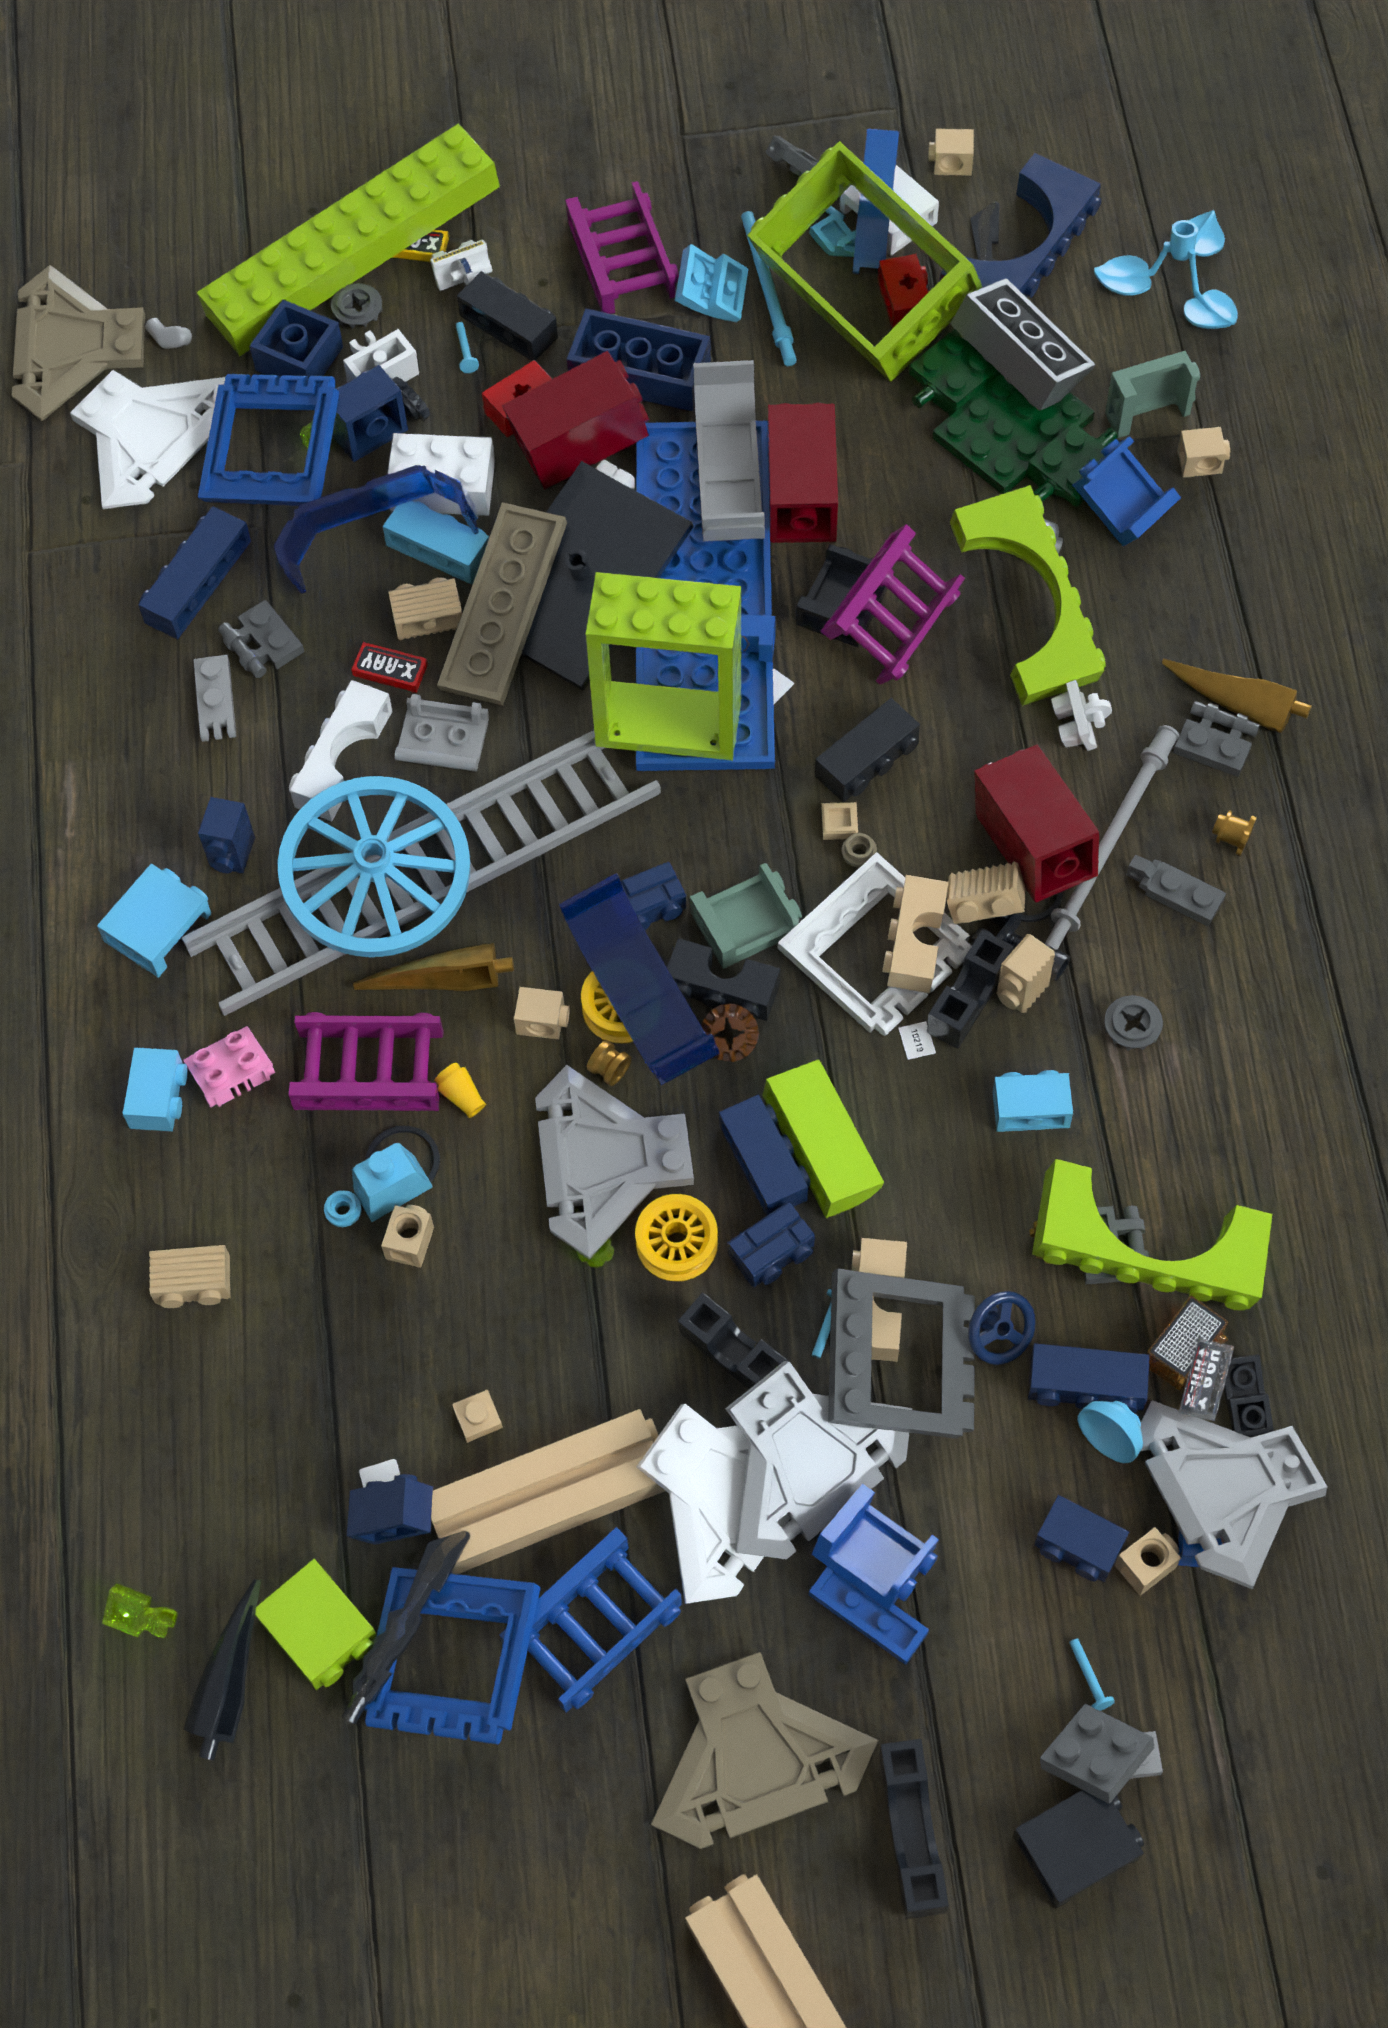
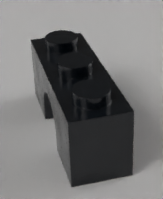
[927,930,1014,1049]
[664,938,781,1021]
[678,1292,788,1389]

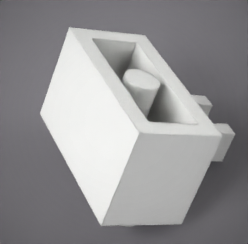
[343,329,419,383]

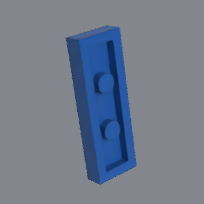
[809,1566,929,1665]

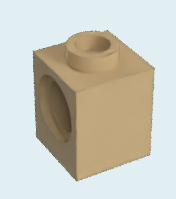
[928,129,974,175]
[1177,427,1230,477]
[514,987,570,1040]
[381,1205,434,1268]
[1115,1527,1181,1596]

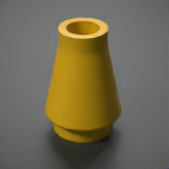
[434,1063,486,1118]

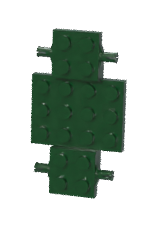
[909,329,1118,507]

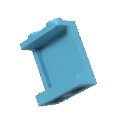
[97,863,212,978]

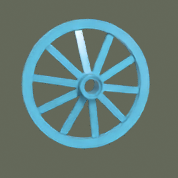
[278,776,470,957]

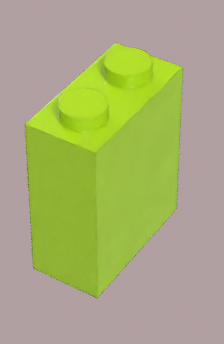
[255,1559,377,1691]

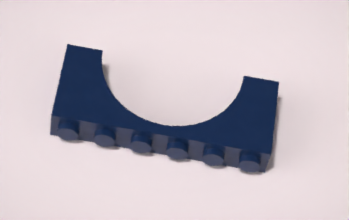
[939,153,1102,298]

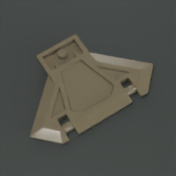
[12,265,145,421]
[651,1652,878,1849]

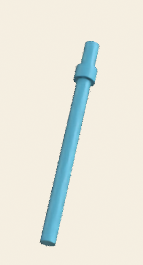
[741,211,797,366]

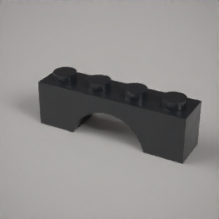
[879,1739,949,1919]

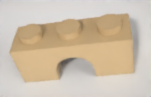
[882,875,949,993]
[852,1238,907,1362]

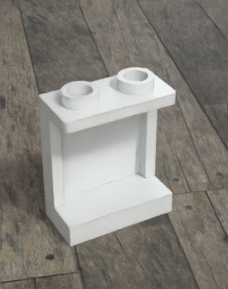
[840,165,939,256]

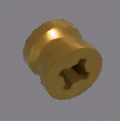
[587,1040,632,1086]

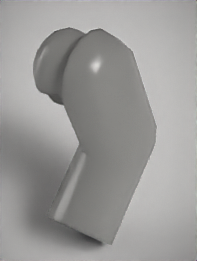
[145,318,192,349]

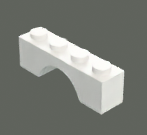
[289,680,392,821]

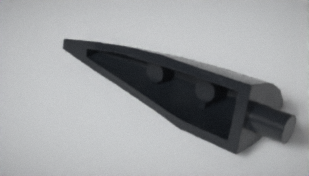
[183,1579,261,1760]

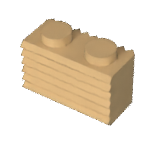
[388,578,462,640]
[947,862,1026,924]
[996,934,1055,1013]
[149,1245,230,1308]

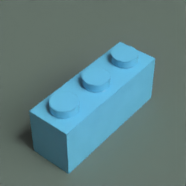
[383,497,489,584]

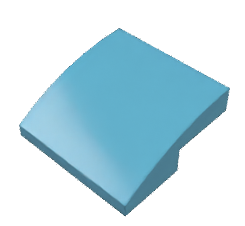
[675,244,748,322]

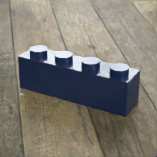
[138,506,251,640]

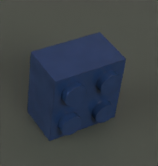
[250,300,343,379]
[332,365,408,462]

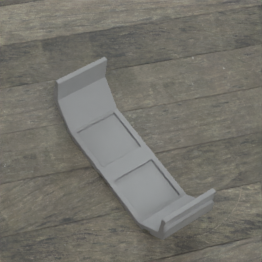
[693,360,765,541]

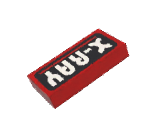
[351,642,428,693]

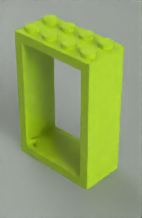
[747,141,983,382]
[586,572,741,760]

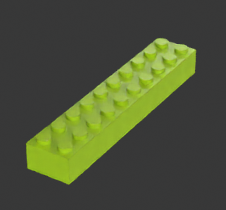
[197,123,500,356]

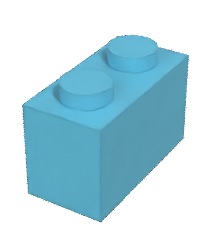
[123,1048,187,1131]
[992,1070,1073,1132]

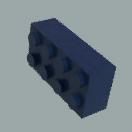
[567,309,711,411]

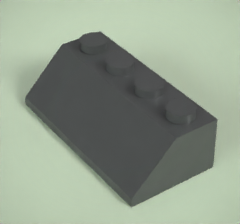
[950,278,1096,411]

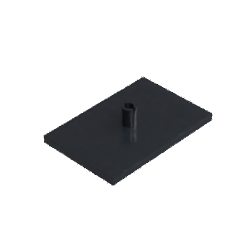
[521,461,694,690]

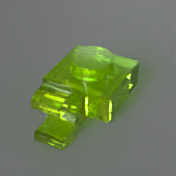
[102,1583,178,1638]

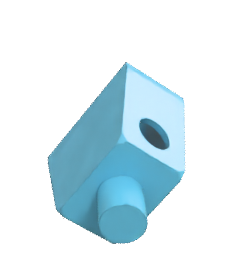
[352,1143,433,1222]

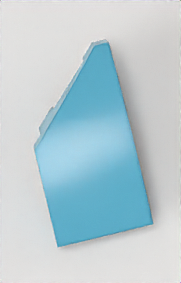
[809,212,856,257]

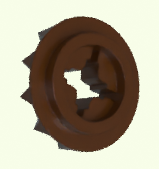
[700,1004,759,1062]

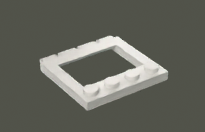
[777,852,972,1036]

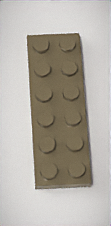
[437,502,567,706]

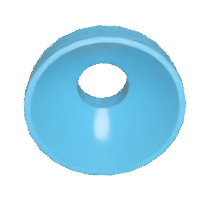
[1078,1401,1143,1463]

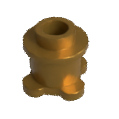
[1212,810,1257,856]

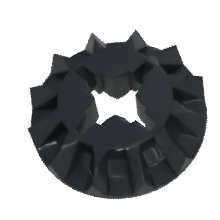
[392,377,430,422]

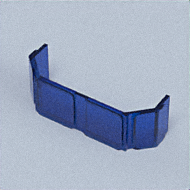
[274,465,479,594]
[559,873,720,1085]

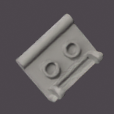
[395,694,489,772]

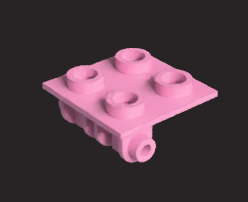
[183,1026,275,1107]

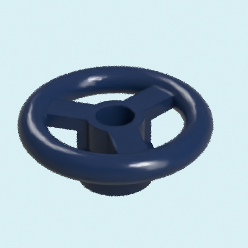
[968,1291,1036,1365]

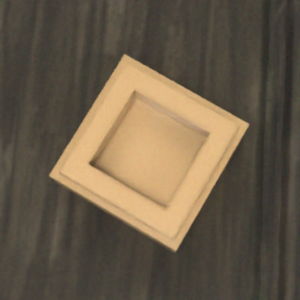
[821,802,858,840]

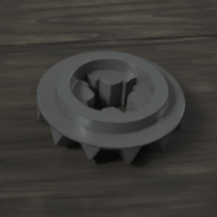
[331,284,383,329]
[1104,995,1163,1051]

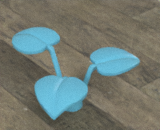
[1094,210,1238,329]

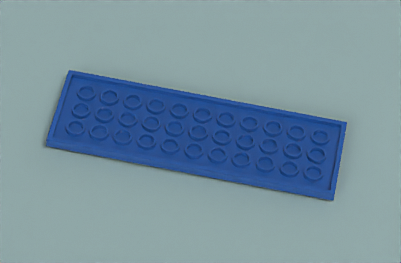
[636,421,775,771]

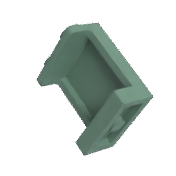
[1105,351,1200,438]
[690,863,802,969]

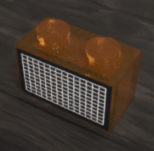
[1146,1295,1229,1391]

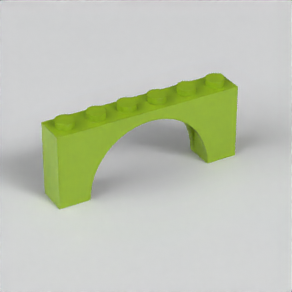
[950,485,1106,706]
[1032,1159,1272,1310]

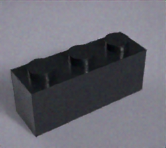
[457,271,558,361]
[815,698,920,803]

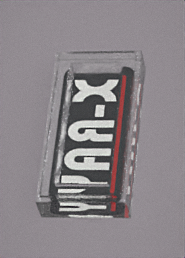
[1179,1338,1234,1421]

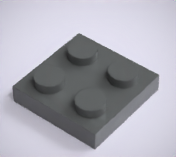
[1040,1704,1154,1804]

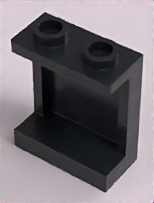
[796,544,888,648]
[1013,1790,1144,1909]

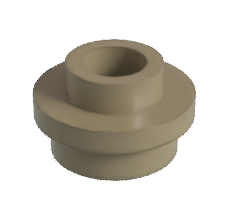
[842,833,877,867]

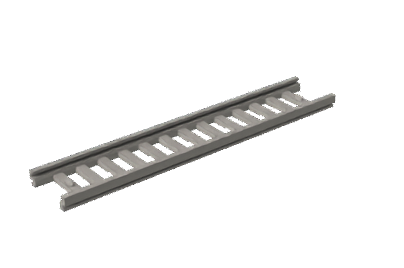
[182,730,661,1016]

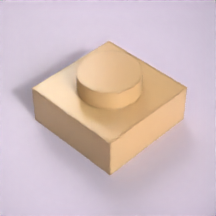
[452,1390,503,1443]

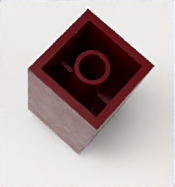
[502,351,649,490]
[768,403,838,543]
[974,744,1099,903]

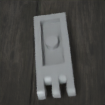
[194,655,236,742]

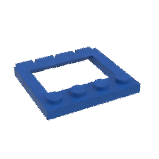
[198,374,340,507]
[363,1567,540,1744]

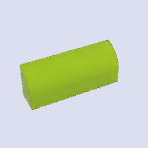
[762,1060,884,1218]

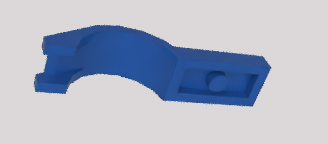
[853,129,899,274]

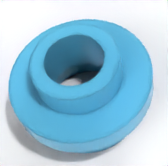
[324,1191,362,1227]

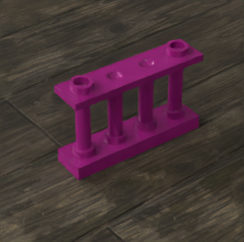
[565,181,679,314]
[821,524,965,685]
[289,1012,443,1111]

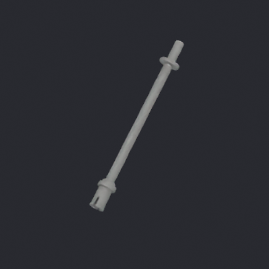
[1045,725,1179,951]

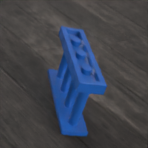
[499,1527,682,1713]

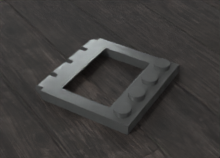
[828,1269,975,1439]

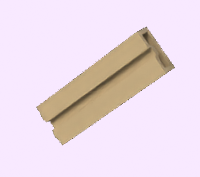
[431,1409,666,1574]
[685,1874,846,2028]

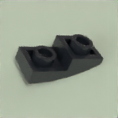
[1219,1354,1274,1436]

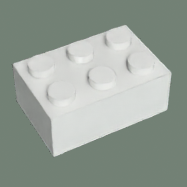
[386,433,495,516]

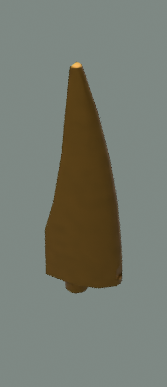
[1162,659,1311,733]
[353,943,514,991]

